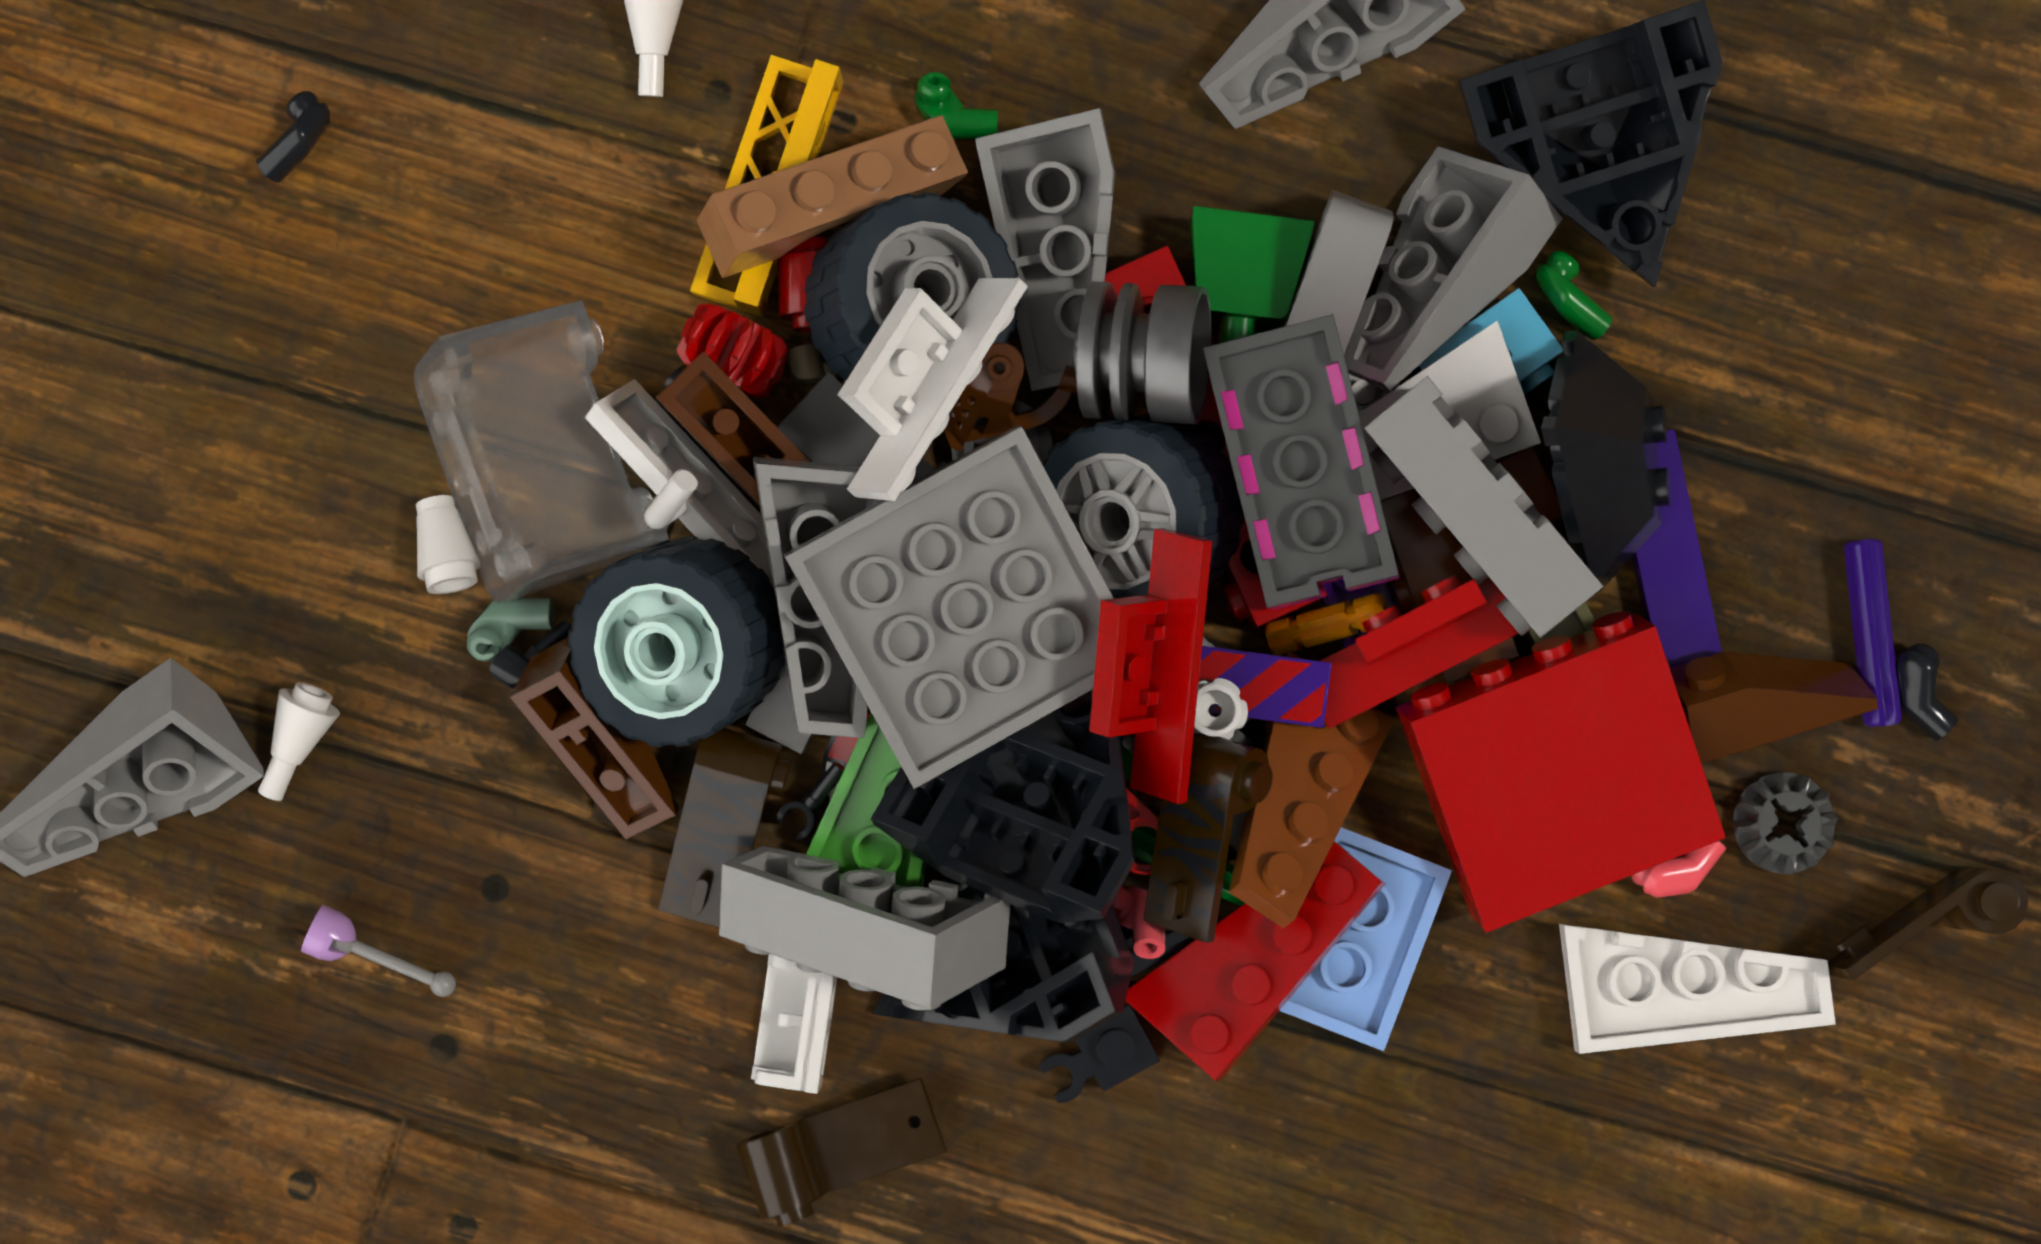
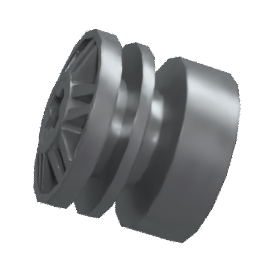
[1074,281,1211,424]

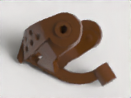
[944,328,1078,451]

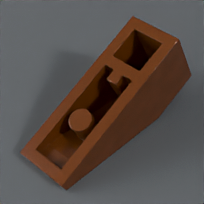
[656,352,810,508]
[510,638,678,839]
[1670,651,1878,764]

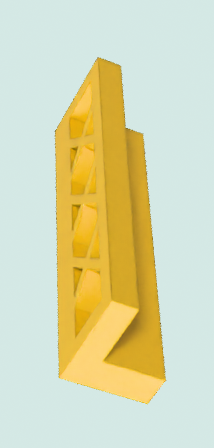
[690,55,844,317]

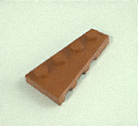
[1229,650,1394,928]

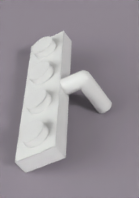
[585,379,773,587]

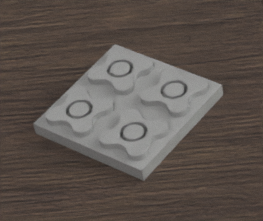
[783,425,1114,789]

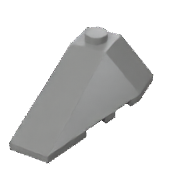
[1344,146,1563,391]

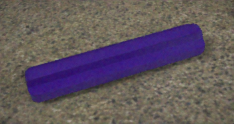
[1844,539,1902,727]

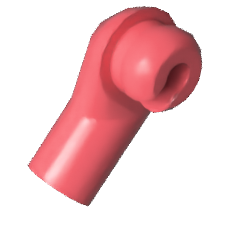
[1631,841,1726,898]
[1112,885,1165,959]

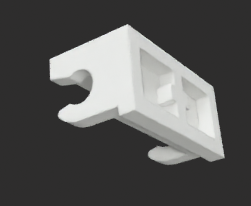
[751,954,837,1094]

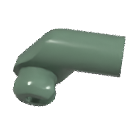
[466,598,556,662]

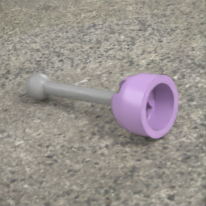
[301,905,456,997]

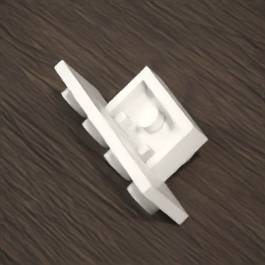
[837,278,1028,501]

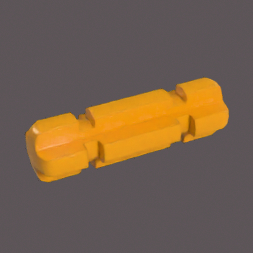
[1265,593,1388,656]

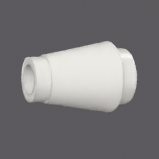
[415,495,481,594]

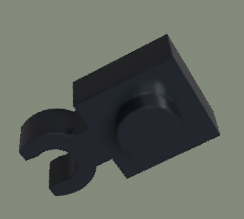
[1039,1003,1160,1103]

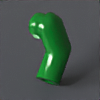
[914,72,998,140]
[1536,250,1613,341]

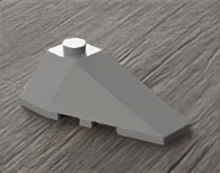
[1199,0,1466,129]
[975,108,1115,391]
[0,658,264,877]

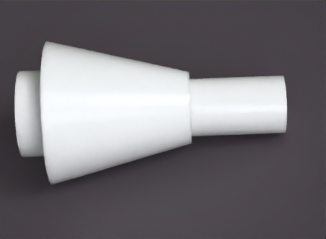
[624,0,683,97]
[258,682,340,801]

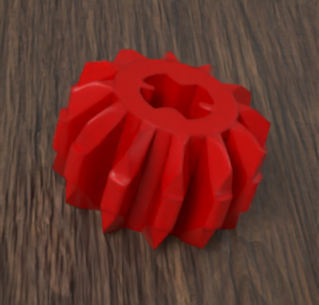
[676,303,790,398]

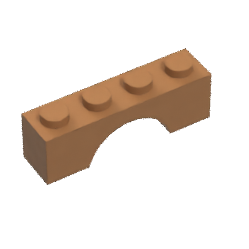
[696,115,968,278]

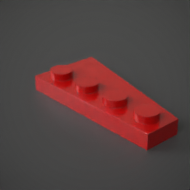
[1125,841,1386,1081]

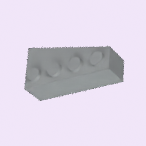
[1364,375,1604,638]
[753,457,881,738]
[719,846,1010,1010]

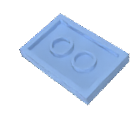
[1280,827,1452,1051]

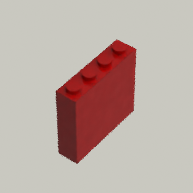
[1395,611,1726,933]

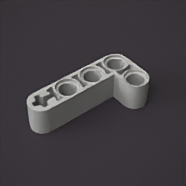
[1284,190,1394,354]

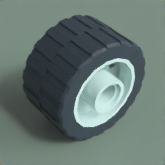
[568,536,785,747]

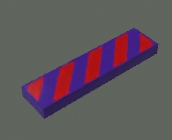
[1199,646,1332,728]

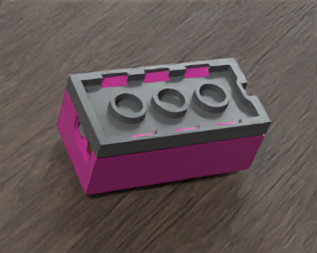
[1203,314,1399,610]

